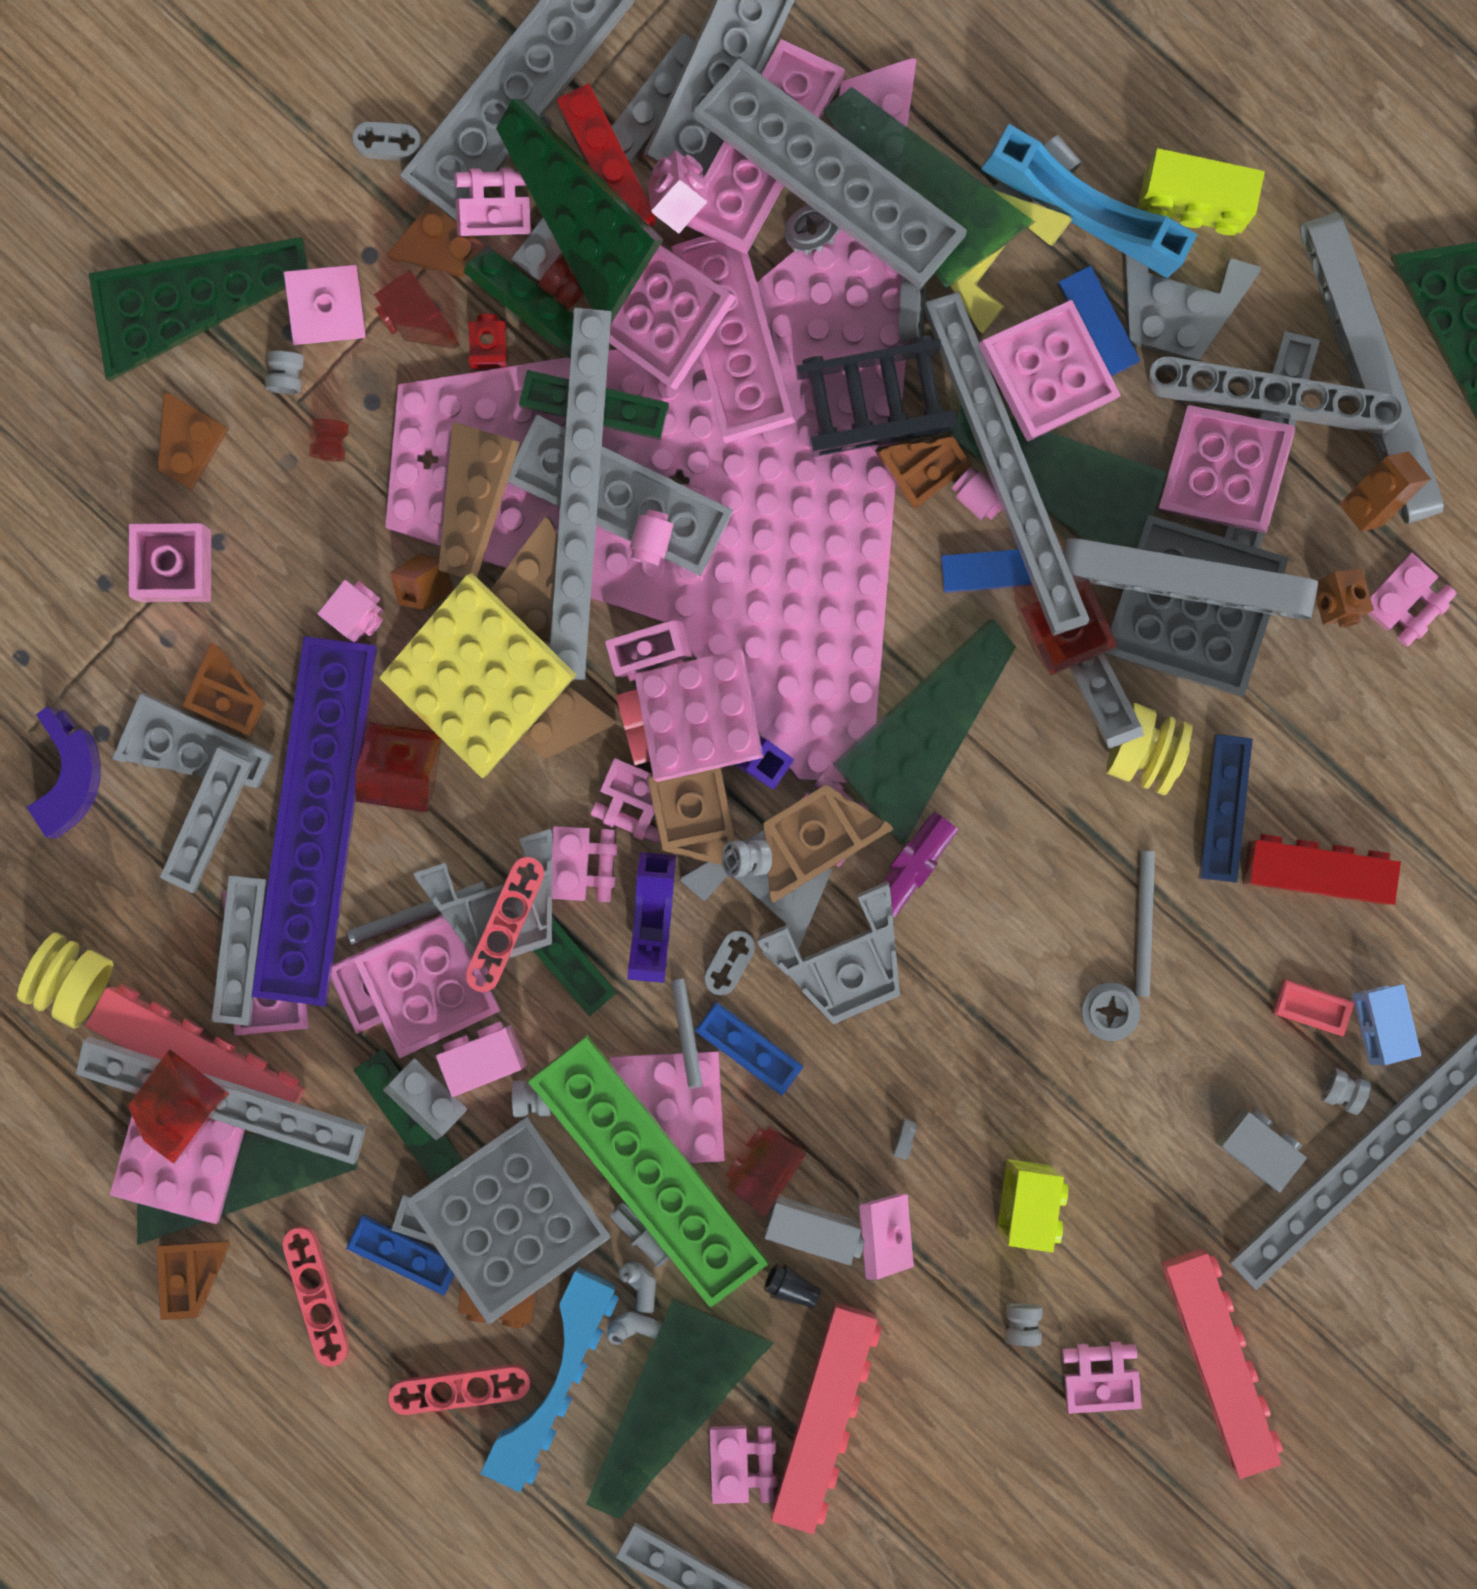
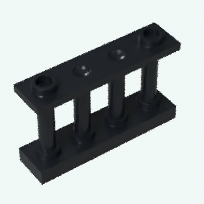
[796,336,957,458]

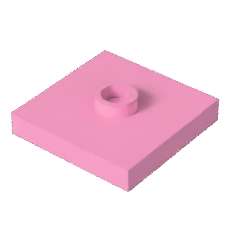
[284,265,366,345]
[859,1194,914,1280]

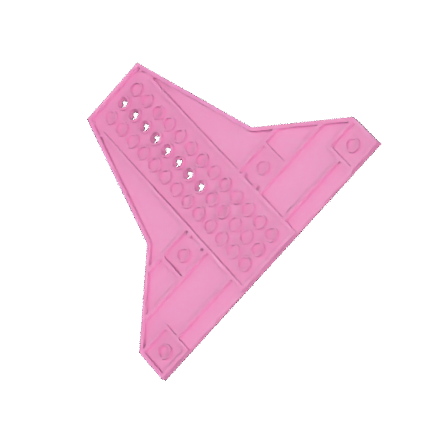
[385,229,907,785]

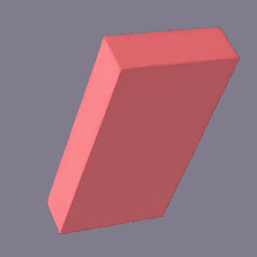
[1272,979,1355,1037]

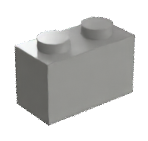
[383,1058,467,1140]
[1215,1109,1307,1192]

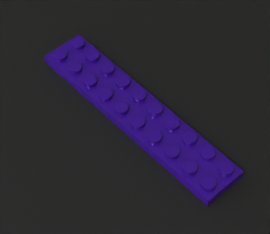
[252,636,378,1006]

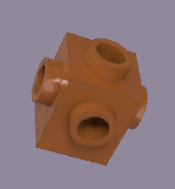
[1316,569,1374,628]

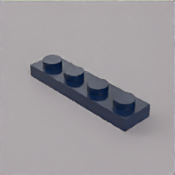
[1198,734,1253,883]

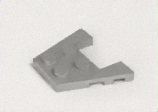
[1124,254,1261,361]
[414,829,552,967]
[680,830,832,968]
[757,881,900,1024]

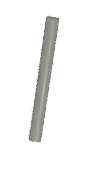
[1135,851,1155,997]
[347,881,487,944]

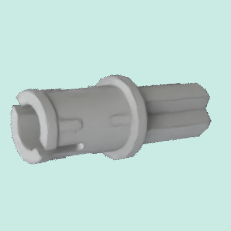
[610,1202,670,1268]

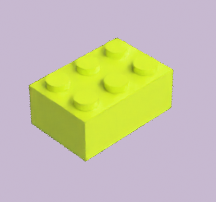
[1137,148,1265,235]
[996,1159,1069,1253]

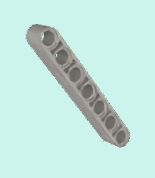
[1149,357,1403,434]
[1063,538,1318,620]

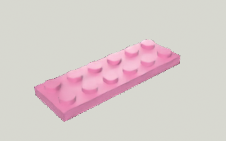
[686,39,845,254]
[671,235,795,443]

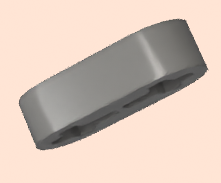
[352,122,423,161]
[899,277,926,344]
[705,931,755,995]

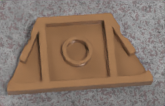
[490,515,558,641]
[520,686,616,759]
[647,767,735,865]
[763,785,893,903]

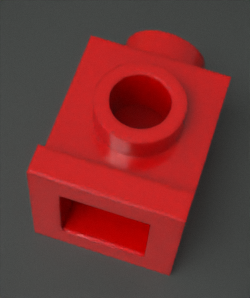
[469,314,508,371]

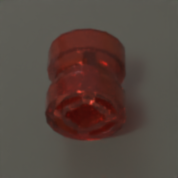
[539,259,584,310]
[308,418,349,462]

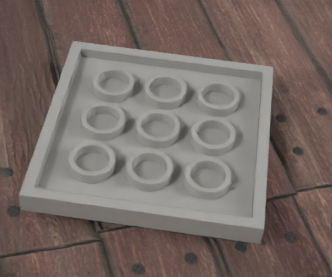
[405,1117,611,1325]

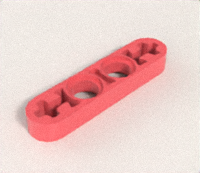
[466,857,544,992]
[282,1226,350,1367]
[388,1364,532,1415]

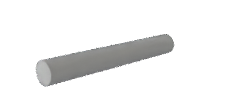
[671,979,703,1089]

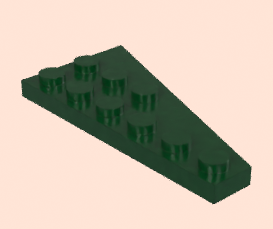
[496,99,663,325]
[88,237,309,382]
[1390,242,1477,420]

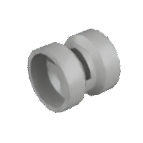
[265,351,304,394]
[722,839,772,878]
[1321,1068,1371,1115]
[512,1080,551,1117]
[1005,1303,1043,1346]

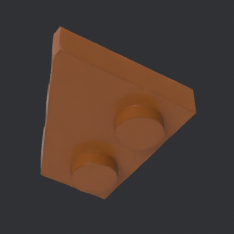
[387,202,486,278]
[158,392,229,491]
[874,435,972,508]
[182,643,266,736]
[156,1240,230,1320]

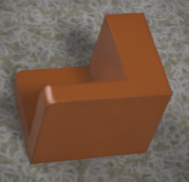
[390,554,452,611]

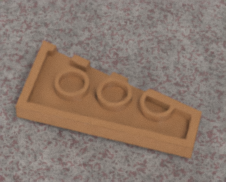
[439,422,520,578]

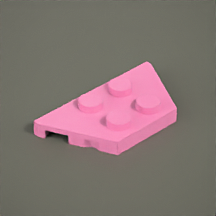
[835,58,917,179]

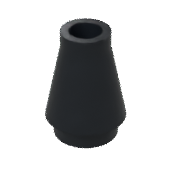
[764,1264,821,1309]

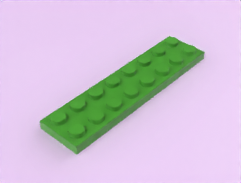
[528,1034,768,1308]

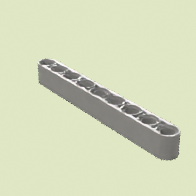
[1300,212,1444,524]

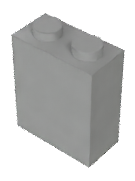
[764,1194,865,1266]

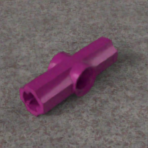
[881,812,959,918]

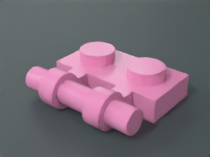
[454,167,531,236]
[1367,553,1457,647]
[591,758,659,843]
[552,826,618,902]
[1062,1341,1142,1414]
[710,1425,778,1504]

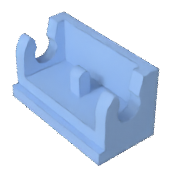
[1352,984,1421,1065]

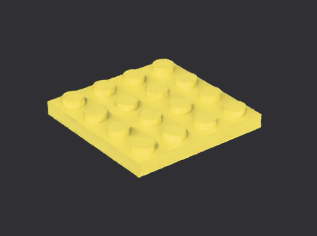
[379,573,577,778]

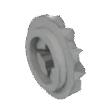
[784,205,841,256]
[1081,983,1140,1041]

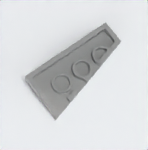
[112,693,275,788]

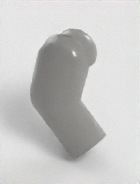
[619,1261,656,1313]
[607,1311,662,1345]

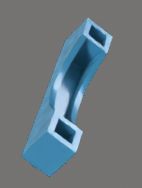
[981,124,1198,278]
[480,1266,619,1493]

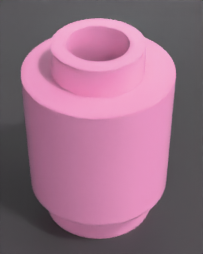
[952,467,1002,521]
[629,510,674,567]

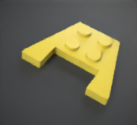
[939,180,1072,333]

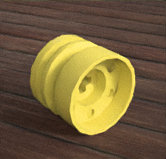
[1105,703,1193,795]
[17,932,114,1029]

